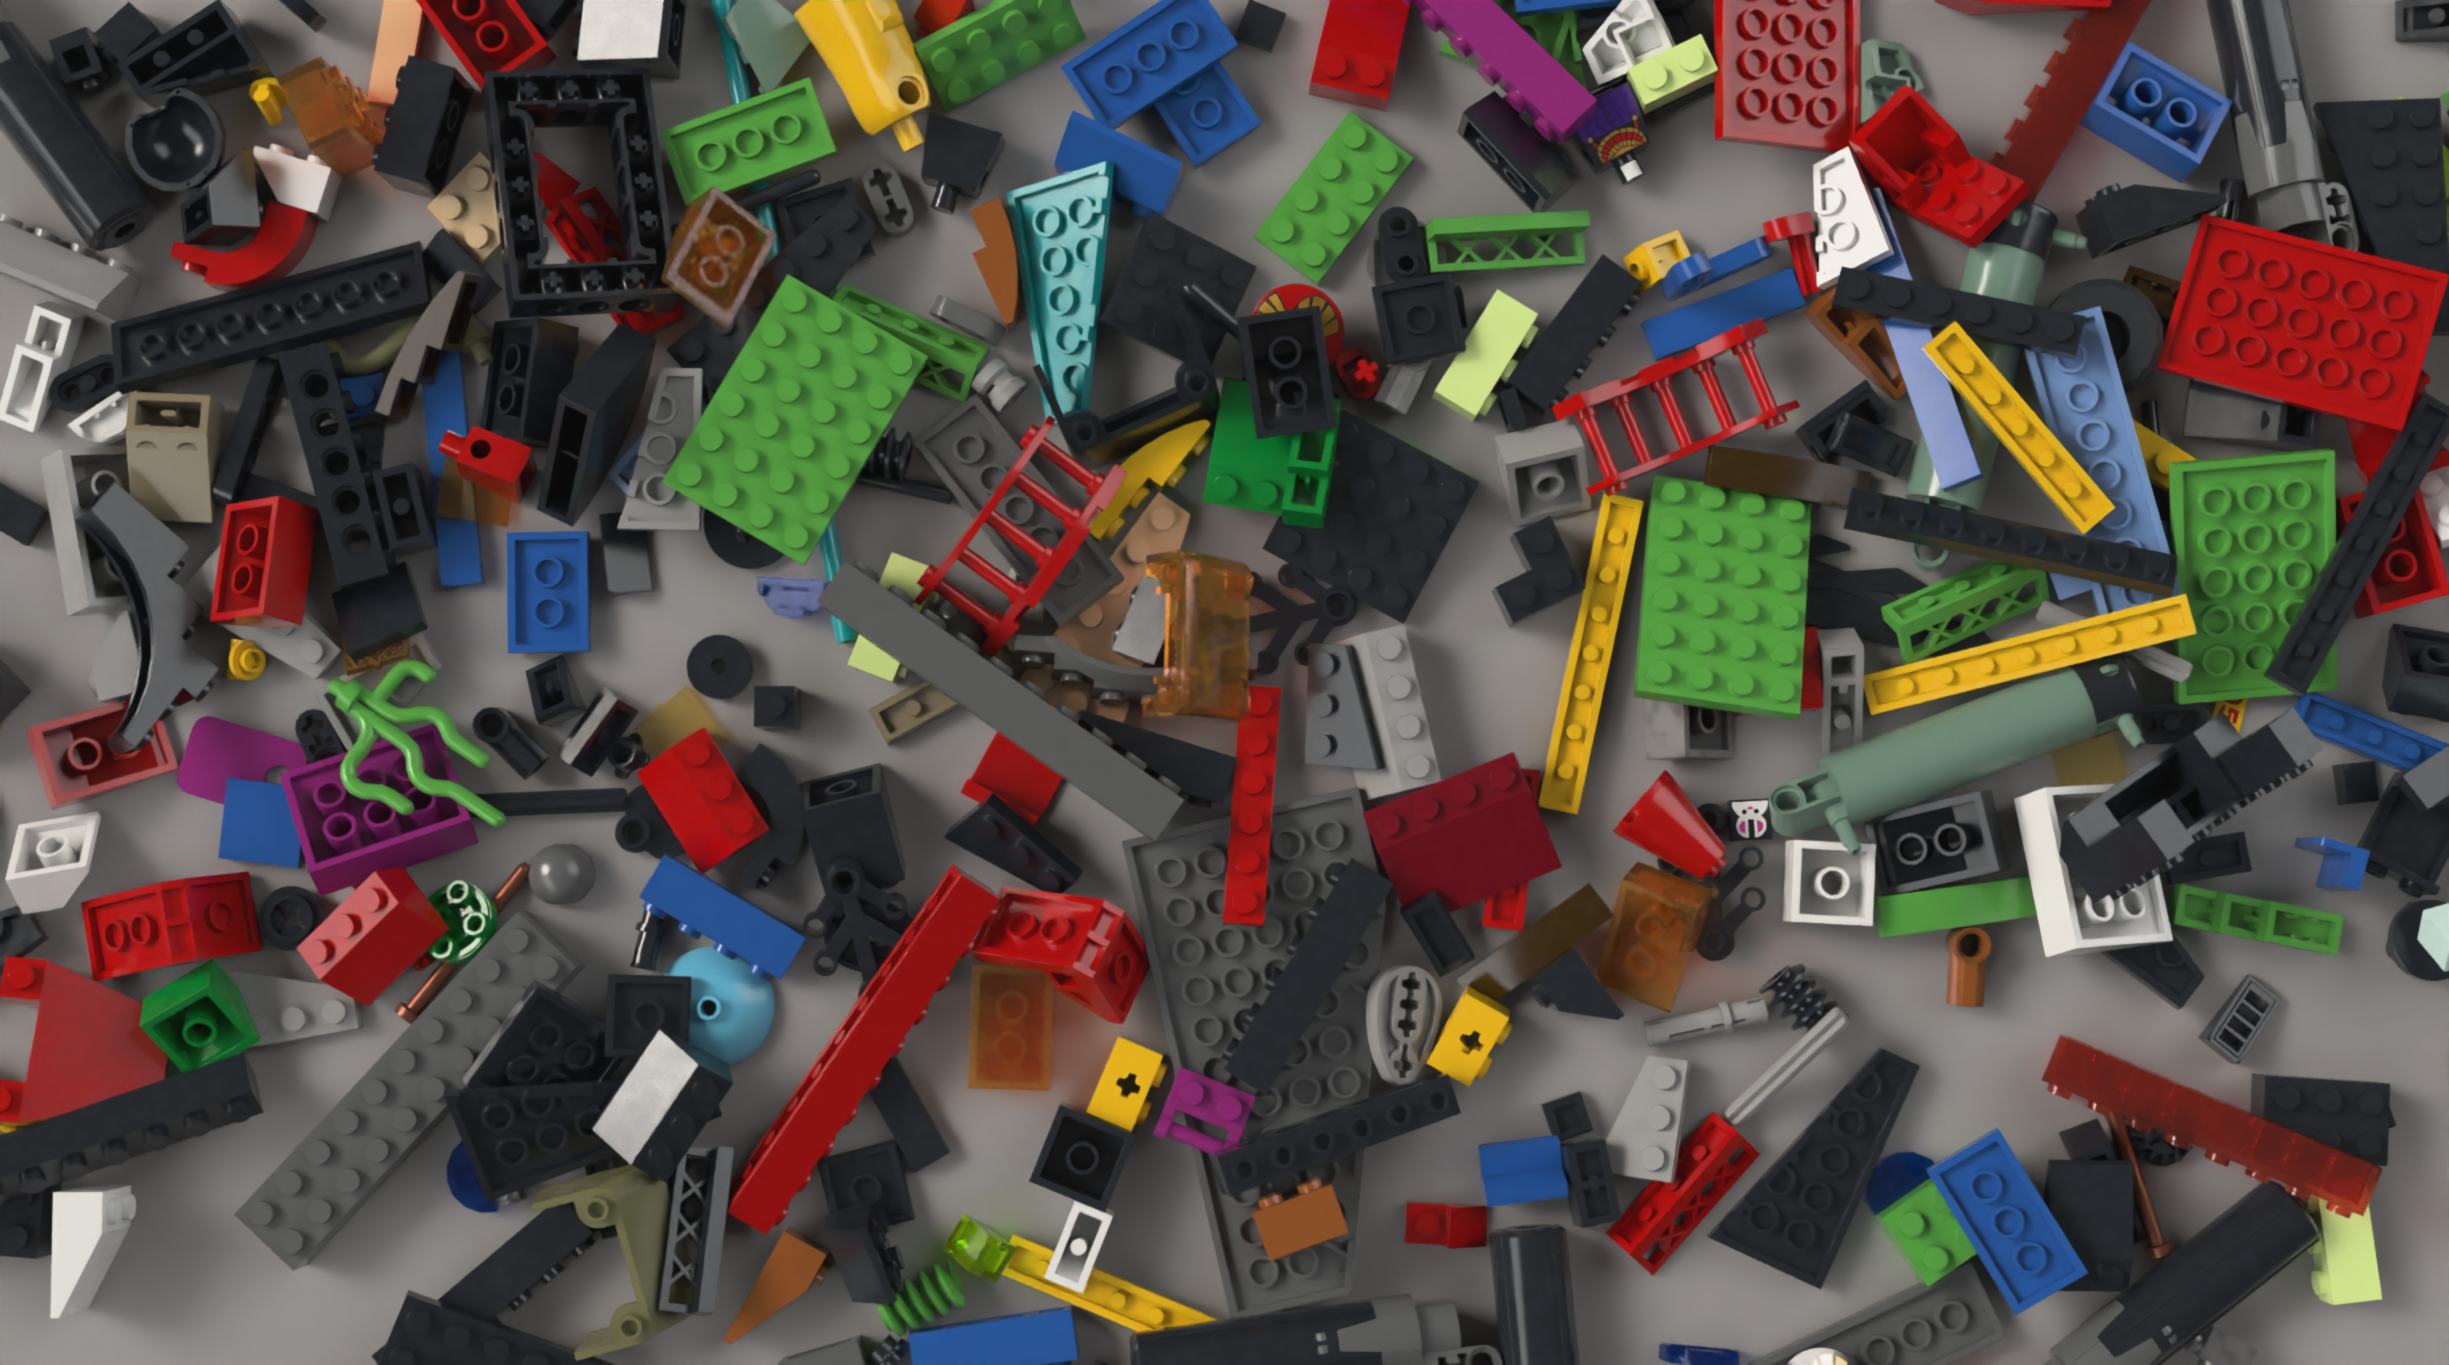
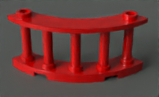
[1552,318,1800,497]
[914,415,1128,657]

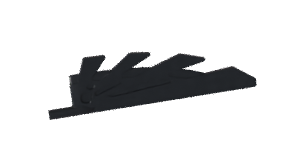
[1805,534,1994,657]

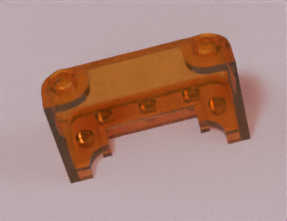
[1142,550,1253,723]

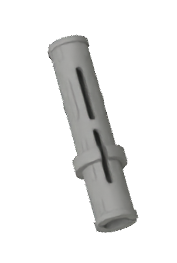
[1643,996,1768,1047]

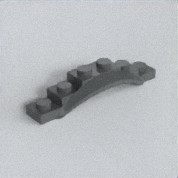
[1012,634,1258,709]

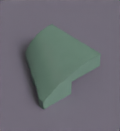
[722,0,810,94]
[1860,38,1925,125]

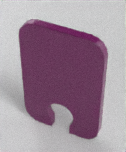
[177,716,309,805]

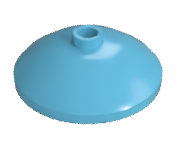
[663,946,775,1066]

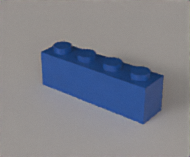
[639,852,806,981]
[908,1305,1080,1365]

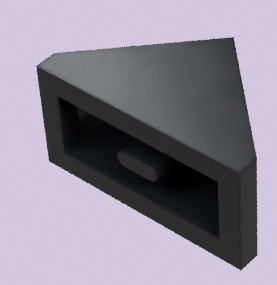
[525,654,587,728]

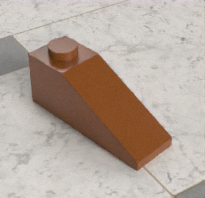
[724,1227,832,1344]

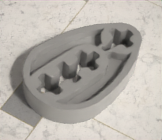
[1366,965,1442,1084]

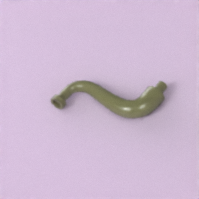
[317,312,494,376]

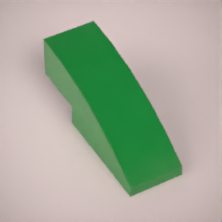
[1281,398,1341,529]

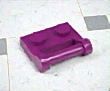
[1153,1066,1256,1153]

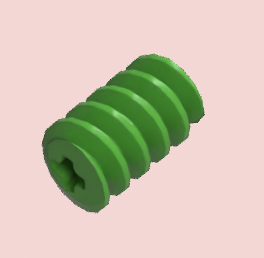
[876,1259,966,1337]

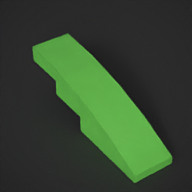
[1874,876,2037,938]
[2168,884,2344,956]

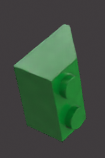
[139,959,260,1073]

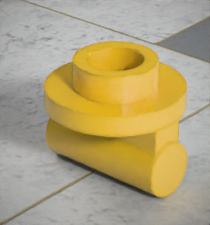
[249,77,291,126]
[226,639,266,681]

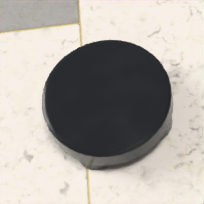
[2385,900,2449,981]

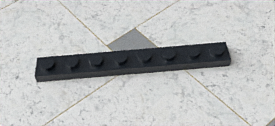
[2264,393,2449,696]
[1843,488,2178,597]

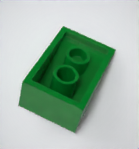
[1203,377,1293,515]

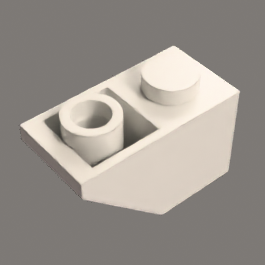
[253,144,342,222]

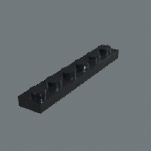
[1832,266,2086,360]

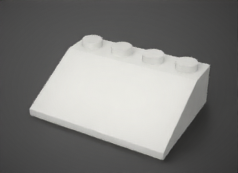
[2014,784,2173,958]

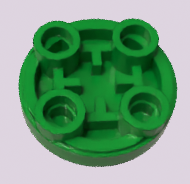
[427,880,497,964]

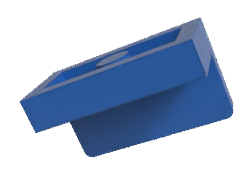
[2294,836,2370,891]
[1478,1135,1569,1207]

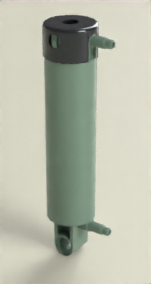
[1905,200,2088,572]
[1769,653,2145,855]

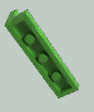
[1424,210,1590,275]
[832,284,990,403]
[1881,559,2050,664]

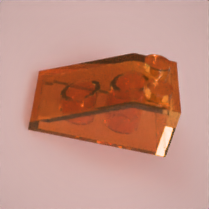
[661,186,777,329]
[1596,862,1713,1013]

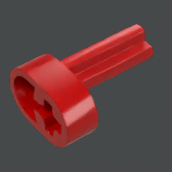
[1762,211,1823,296]
[1335,346,1382,402]

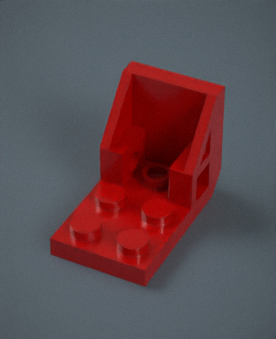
[1849,85,2031,249]
[81,871,262,981]
[970,886,1150,1024]

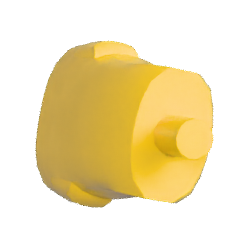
[793,0,931,153]

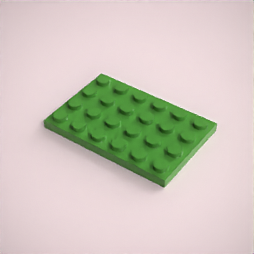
[662,274,928,567]
[2169,448,2337,705]
[1634,475,1812,721]

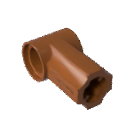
[1945,926,1991,1007]

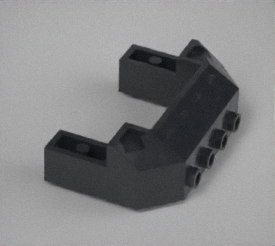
[2059,708,2323,903]

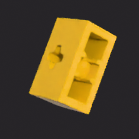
[1427,985,1513,1087]
[1086,1035,1168,1131]

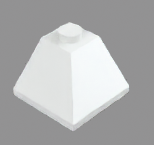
[5,811,101,914]

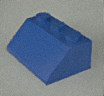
[2077,41,2233,183]
[1054,110,1184,221]

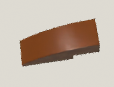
[970,197,1020,332]
[1802,285,1907,401]

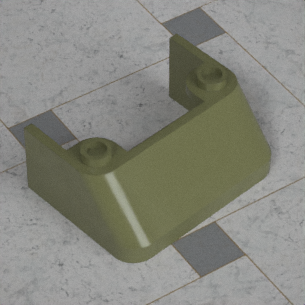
[531,1164,694,1361]

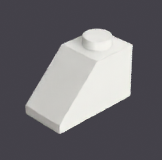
[1044,1200,1115,1293]

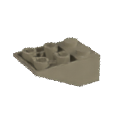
[126,392,225,524]

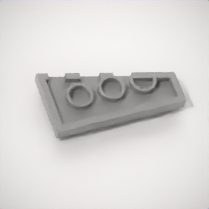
[617,368,703,532]
[182,545,346,679]

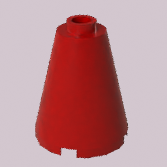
[1613,770,1728,880]

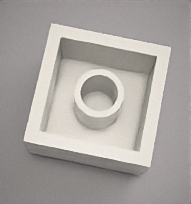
[1782,840,1876,926]

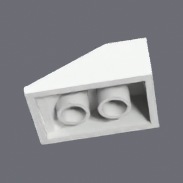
[50,1185,136,1318]

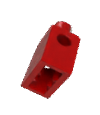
[439,426,537,505]

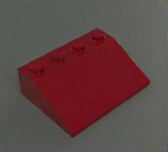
[1362,752,1562,913]

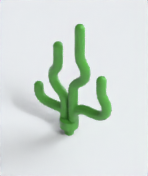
[327,660,505,827]

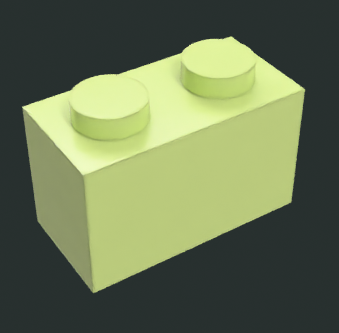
[1626,34,1718,115]

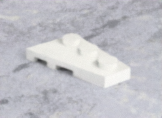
[1813,146,1894,290]

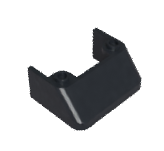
[1032,302,1220,470]

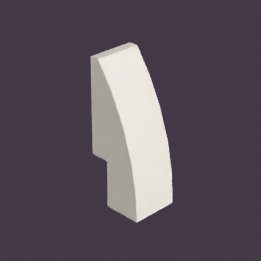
[0,301,86,433]

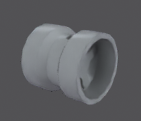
[971,357,1027,414]

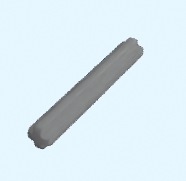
[2036,601,2193,683]
[1725,1007,1850,1127]

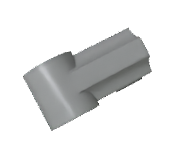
[1374,359,1433,417]

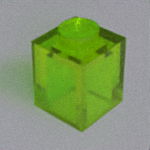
[942,1214,1017,1283]

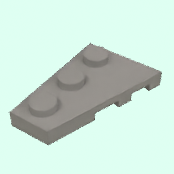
[313,632,442,751]
[226,970,363,1048]
[1606,1055,1691,1184]

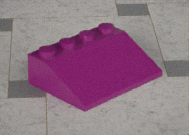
[280,724,479,897]

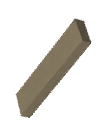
[868,636,1028,746]

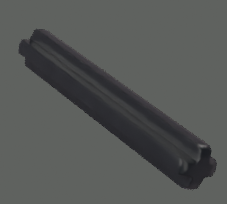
[468,788,628,818]

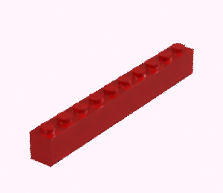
[727,864,1000,1235]

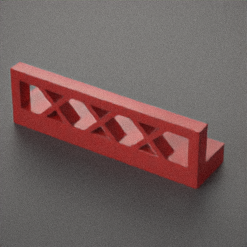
[544,187,686,337]
[1606,1112,1760,1276]

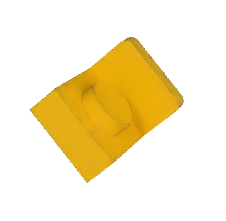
[1623,230,1691,293]

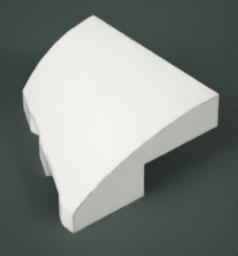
[1582,0,1676,85]

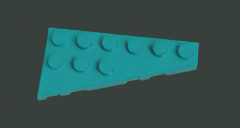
[1006,161,1114,426]

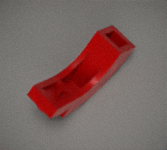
[170,201,319,292]

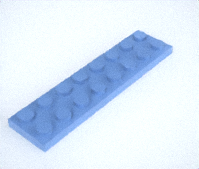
[2023,306,2182,616]

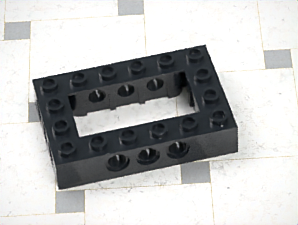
[482,68,679,318]

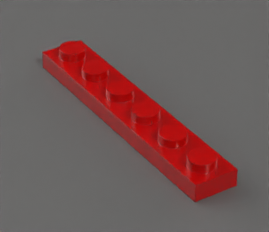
[1223,685,1281,928]

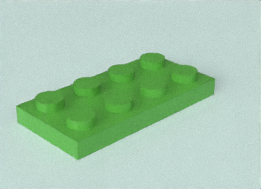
[913,0,1086,112]
[660,77,839,209]
[1254,111,1413,286]

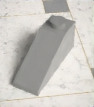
[1817,628,1864,757]

